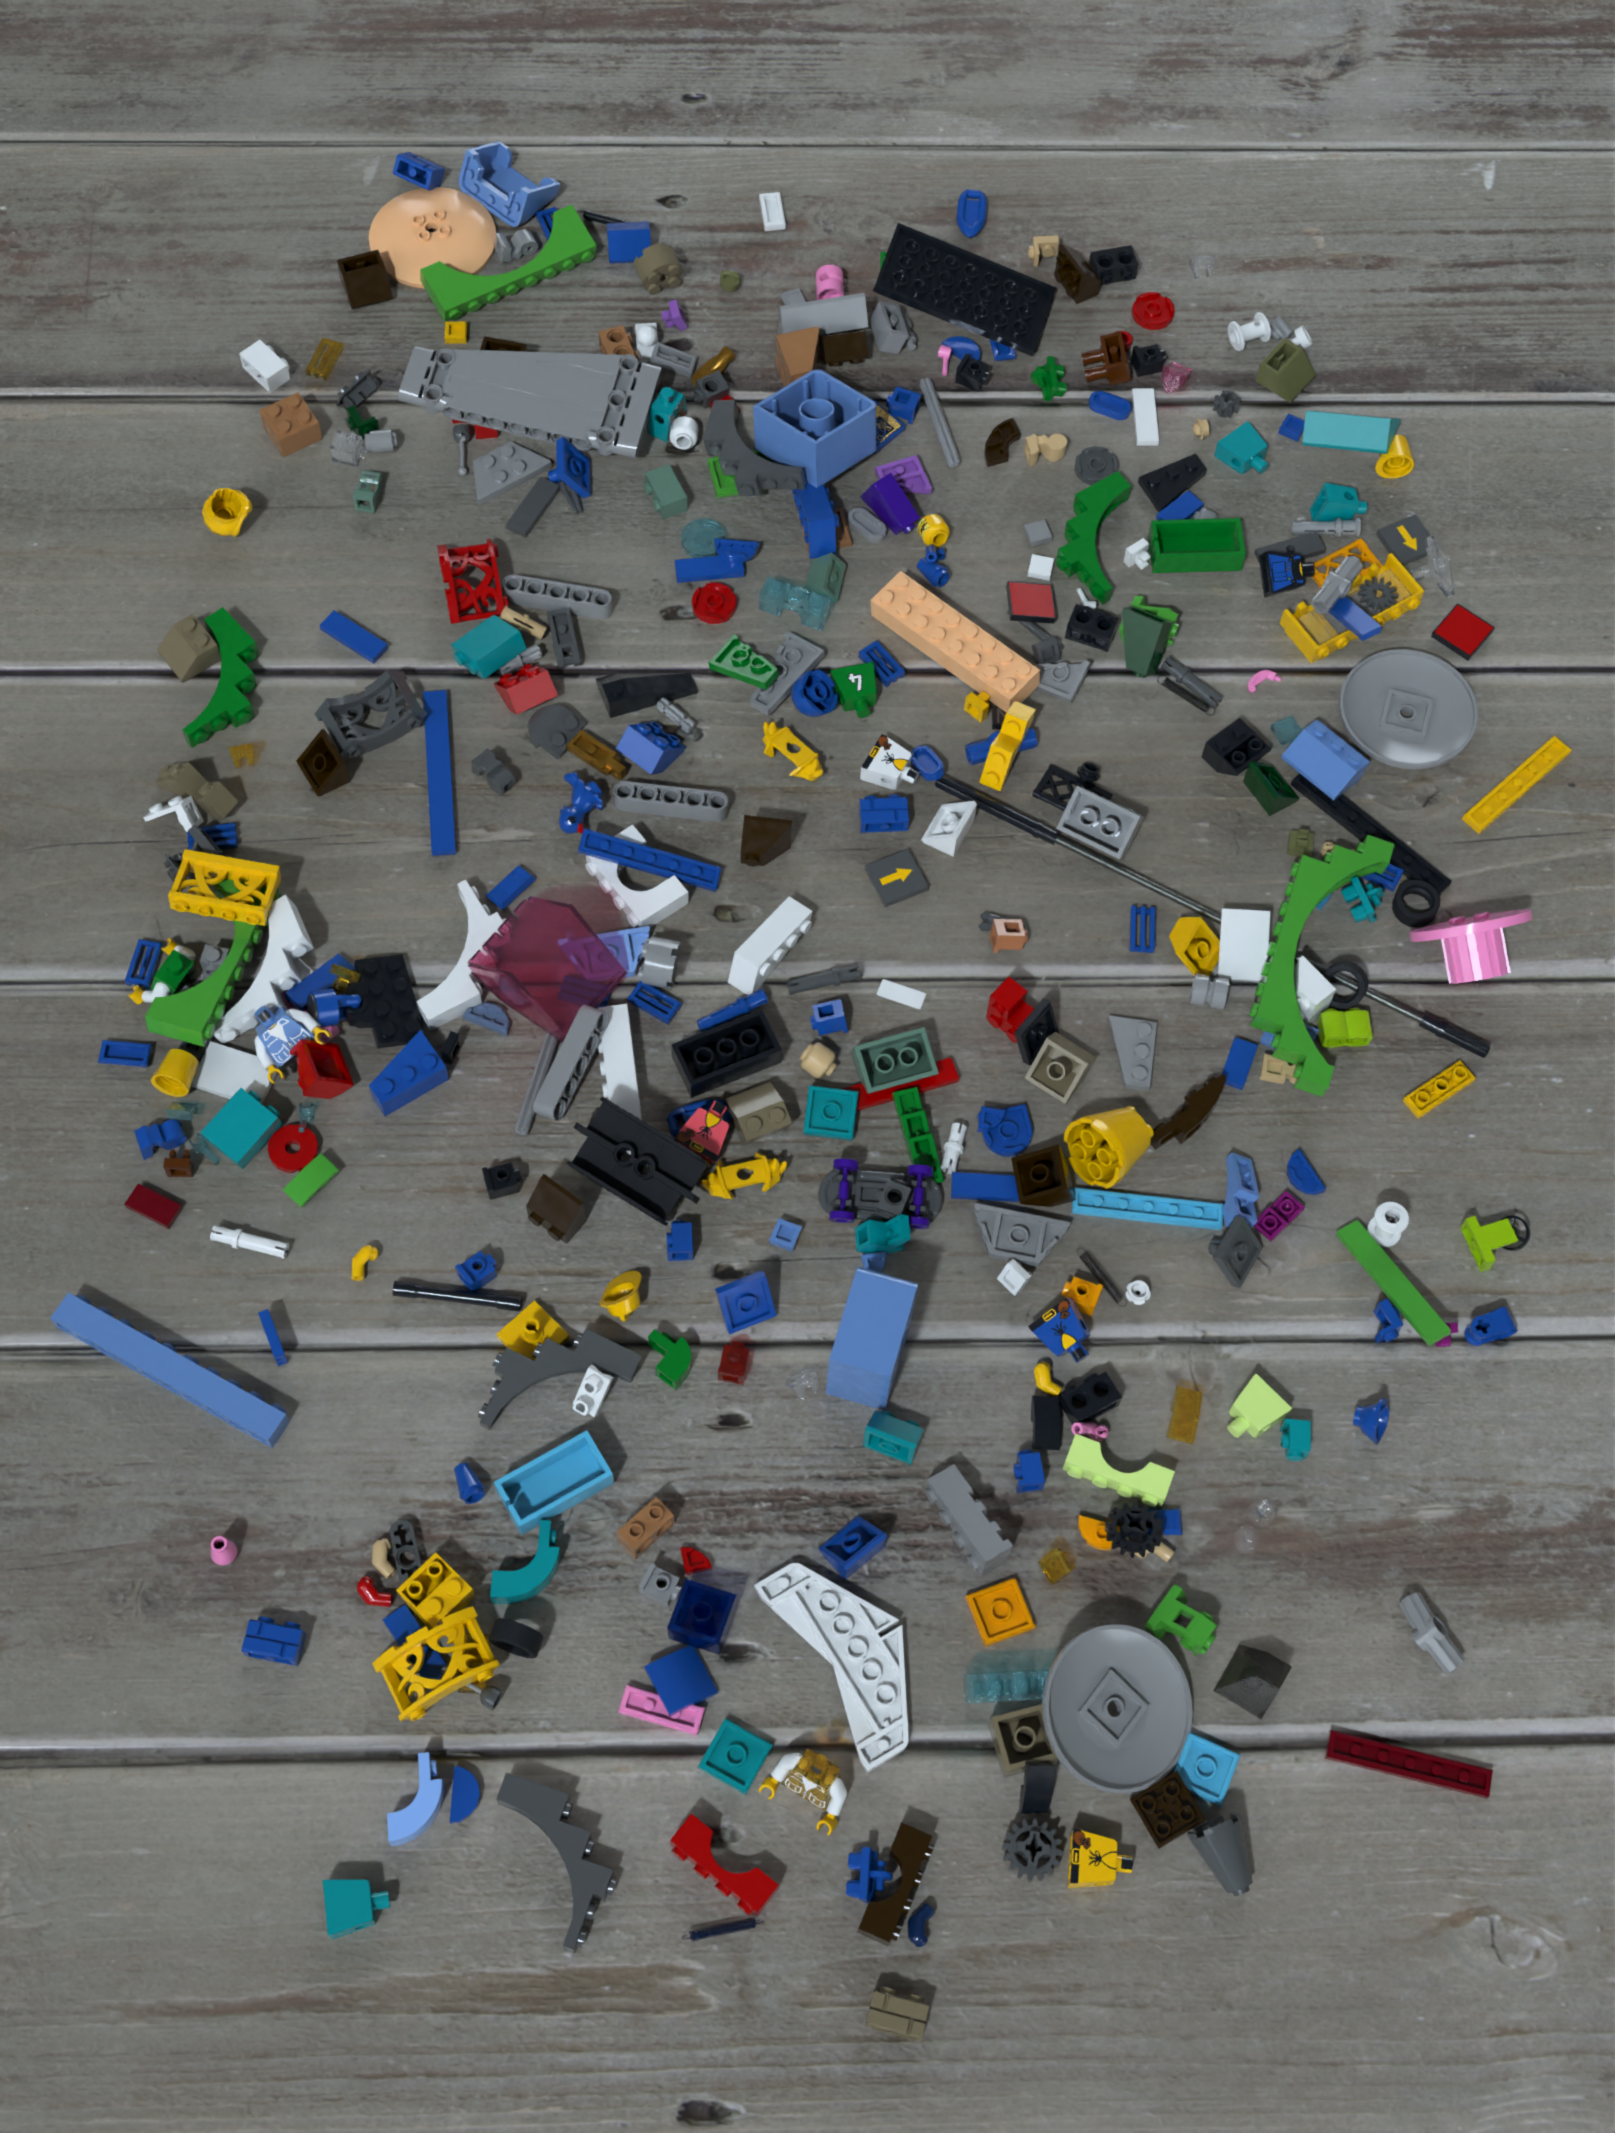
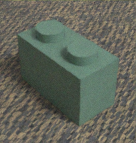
[643,464,687,519]

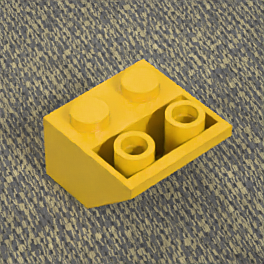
[396,1552,475,1630]

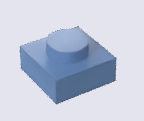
[769,1218,802,1252]

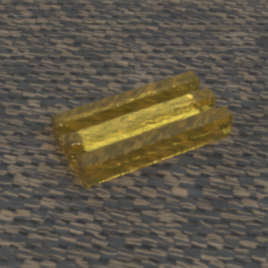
[306,338,344,381]

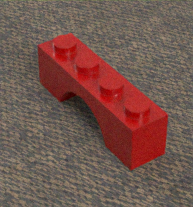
[670,1814,779,1917]

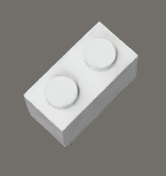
[239,340,290,393]

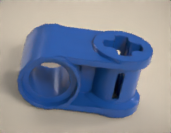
[1464,1307,1518,1346]

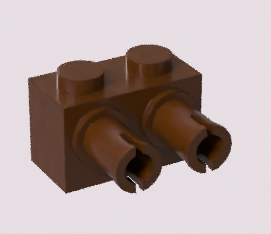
[1081,331,1131,386]

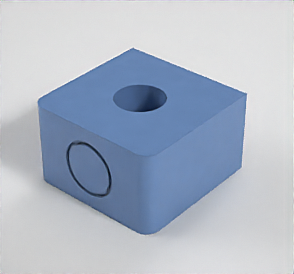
[753,370,876,488]
[826,1267,918,1411]

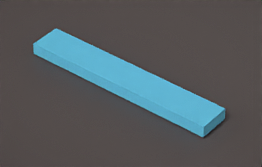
[1071,1187,1224,1230]

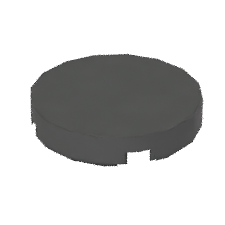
[1074,446,1119,486]

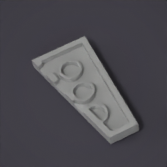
[750,631,825,717]

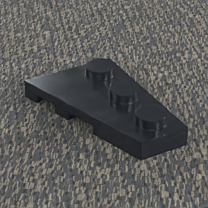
[1138,454,1207,513]

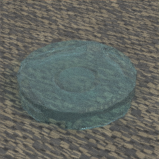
[681,518,726,558]

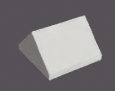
[921,801,977,857]

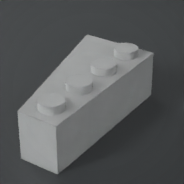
[925,1464,1013,1576]

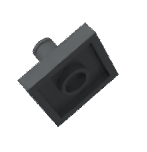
[1208,1217,1263,1288]

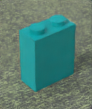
[451,615,527,679]
[200,1088,283,1169]

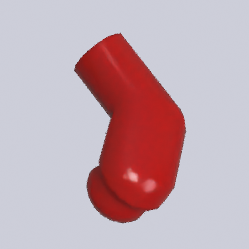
[357,1576,393,1607]

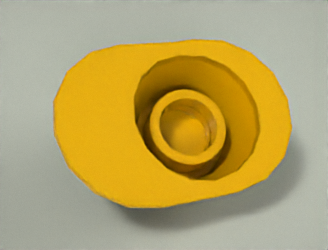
[599,1271,642,1322]

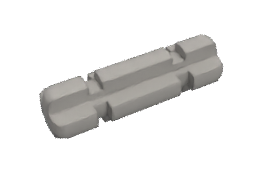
[657,697,695,733]

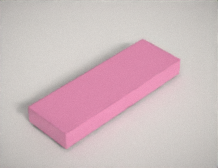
[619,1685,705,1736]

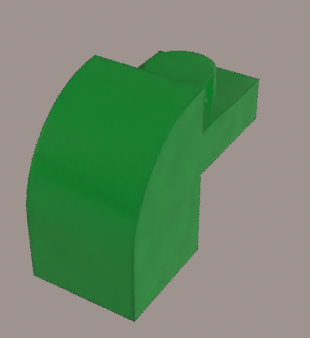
[648,1329,691,1391]

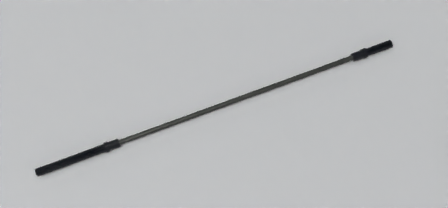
[935,775,1491,1058]

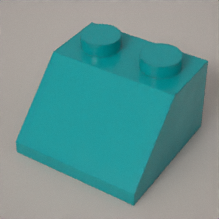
[863,1410,924,1465]

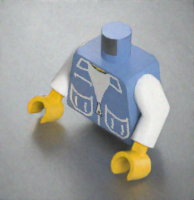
[254,1005,332,1084]

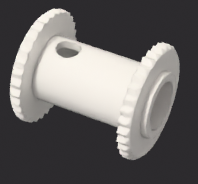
[1228,312,1271,351]
[1367,1201,1409,1248]

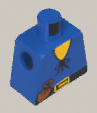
[1028,1298,1090,1363]

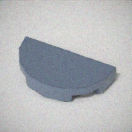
[462,1002,510,1036]

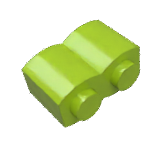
[1317,1008,1373,1048]

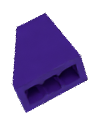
[860,473,920,535]

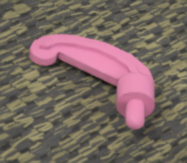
[1248,670,1281,693]

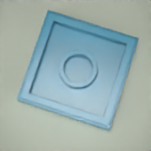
[1173,1732,1240,1807]

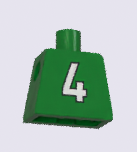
[830,662,876,718]

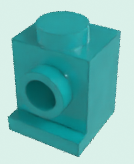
[1280,1419,1311,1461]

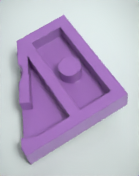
[875,455,932,495]

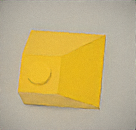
[1169,917,1220,977]

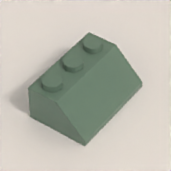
[851,1027,939,1094]

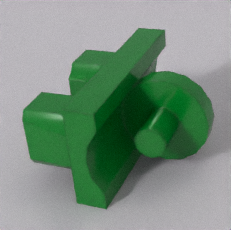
[1030,356,1067,401]

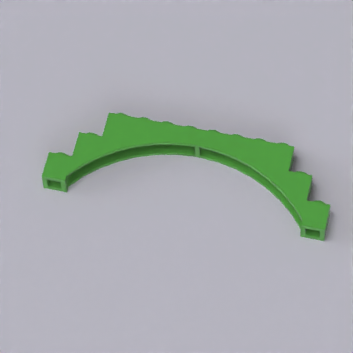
[1249,835,1394,1097]

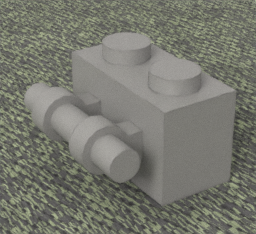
[869,301,916,354]

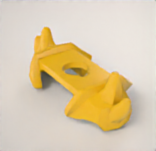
[762,721,824,782]
[701,1152,787,1200]

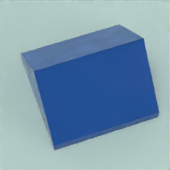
[606,221,651,264]
[818,1515,887,1580]

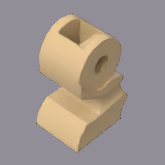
[1024,433,1067,467]

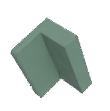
[803,552,846,603]

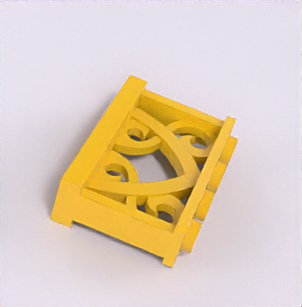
[168,849,282,926]

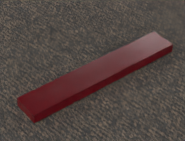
[1325,1730,1493,1799]

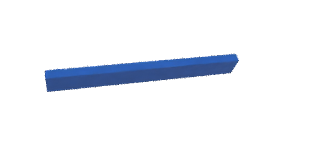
[423,690,456,856]

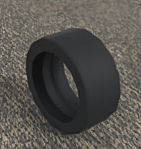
[1392,880,1440,928]
[1323,961,1368,1009]
[488,1618,544,1659]

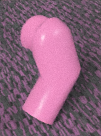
[1071,1421,1109,1442]

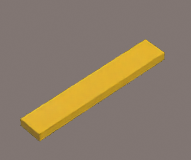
[1462,735,1572,834]

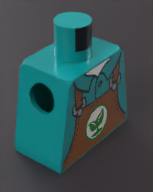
[648,387,687,442]

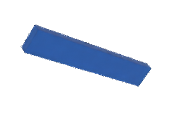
[577,828,722,892]

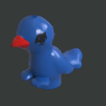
[559,772,603,834]

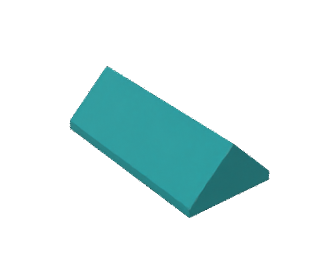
[1302,410,1400,454]

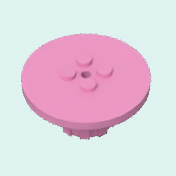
[1409,909,1533,984]

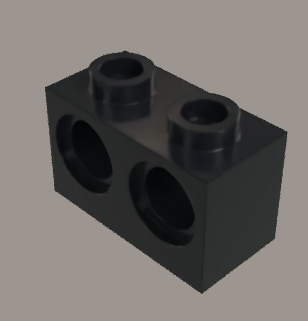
[1089,245,1139,285]
[1065,604,1119,652]
[1059,1371,1122,1425]

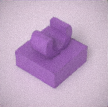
[661,299,688,331]

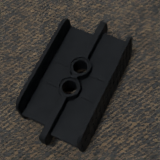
[567,1097,711,1226]

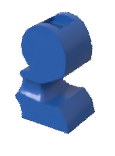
[134,1119,187,1160]

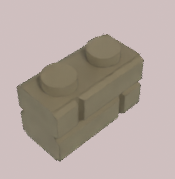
[865,1987,930,2042]

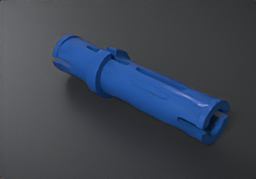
[696,989,768,1033]

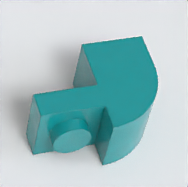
[855,1214,911,1254]

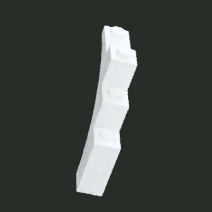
[416,880,511,1031]
[213,895,314,1044]

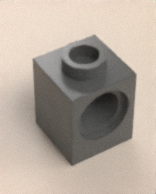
[694,370,730,409]
[876,1179,911,1218]

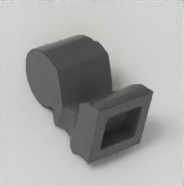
[472,748,516,795]

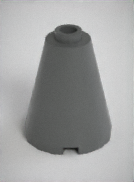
[1187,1812,1253,1896]

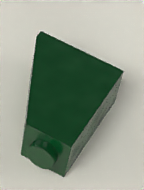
[1122,606,1173,678]

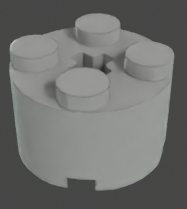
[638,936,680,989]

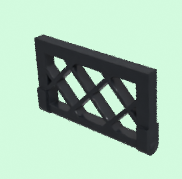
[1032,764,1113,811]

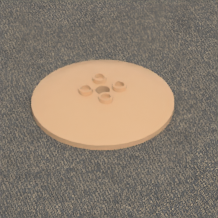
[369,187,496,289]

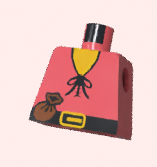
[674,1101,729,1165]

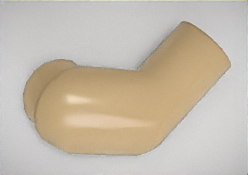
[372,1538,397,1580]

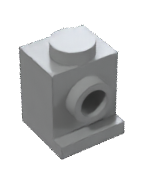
[200,944,229,979]
[639,1563,682,1607]

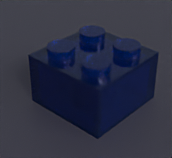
[667,1579,738,1655]

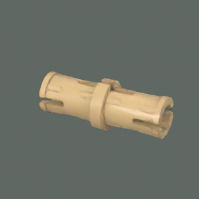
[499,606,547,640]

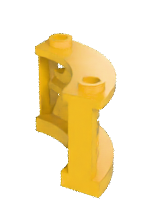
[372,1606,500,1721]

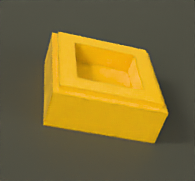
[444,322,467,344]

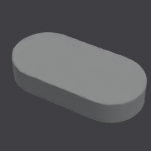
[848,507,887,543]

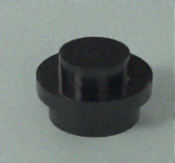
[1077,762,1100,783]

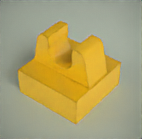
[964,691,991,723]

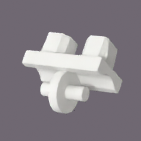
[573,1364,614,1417]

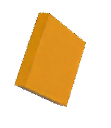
[965,1578,1035,1647]

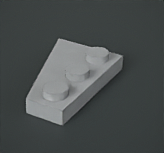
[1108,1015,1157,1092]

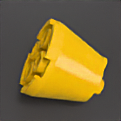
[1064,1106,1154,1189]

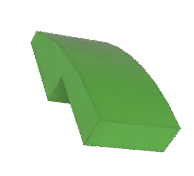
[283,1153,340,1207]

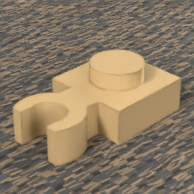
[1259,1054,1296,1084]

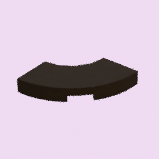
[984,418,1021,467]

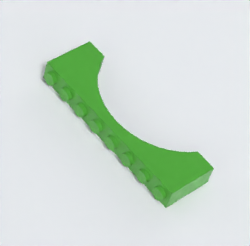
[420,204,597,322]
[145,879,281,1047]

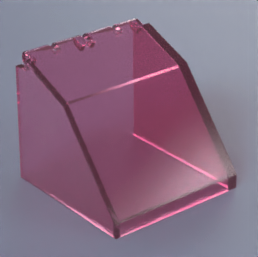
[468,896,627,1043]

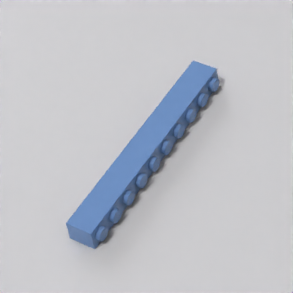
[50,1292,290,1448]

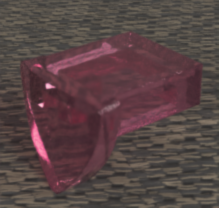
[1162,362,1192,393]

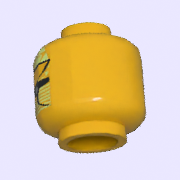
[917,514,950,547]

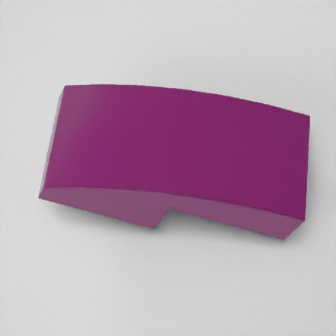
[1253,1191,1305,1242]

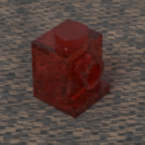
[718,1342,750,1385]

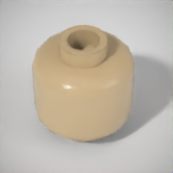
[799,1042,837,1079]

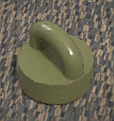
[720,270,741,292]

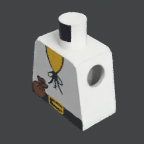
[860,734,920,790]

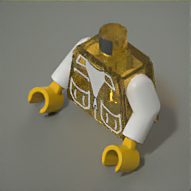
[759,1749,847,1836]

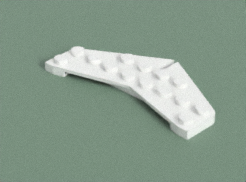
[754,1563,909,1773]

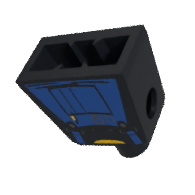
[1259,551,1314,598]

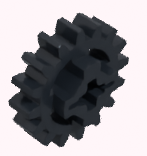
[1105,1502,1164,1558]

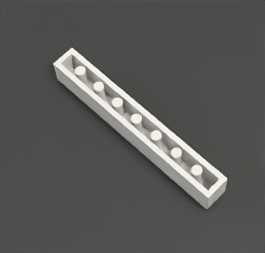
[598,1004,649,1175]

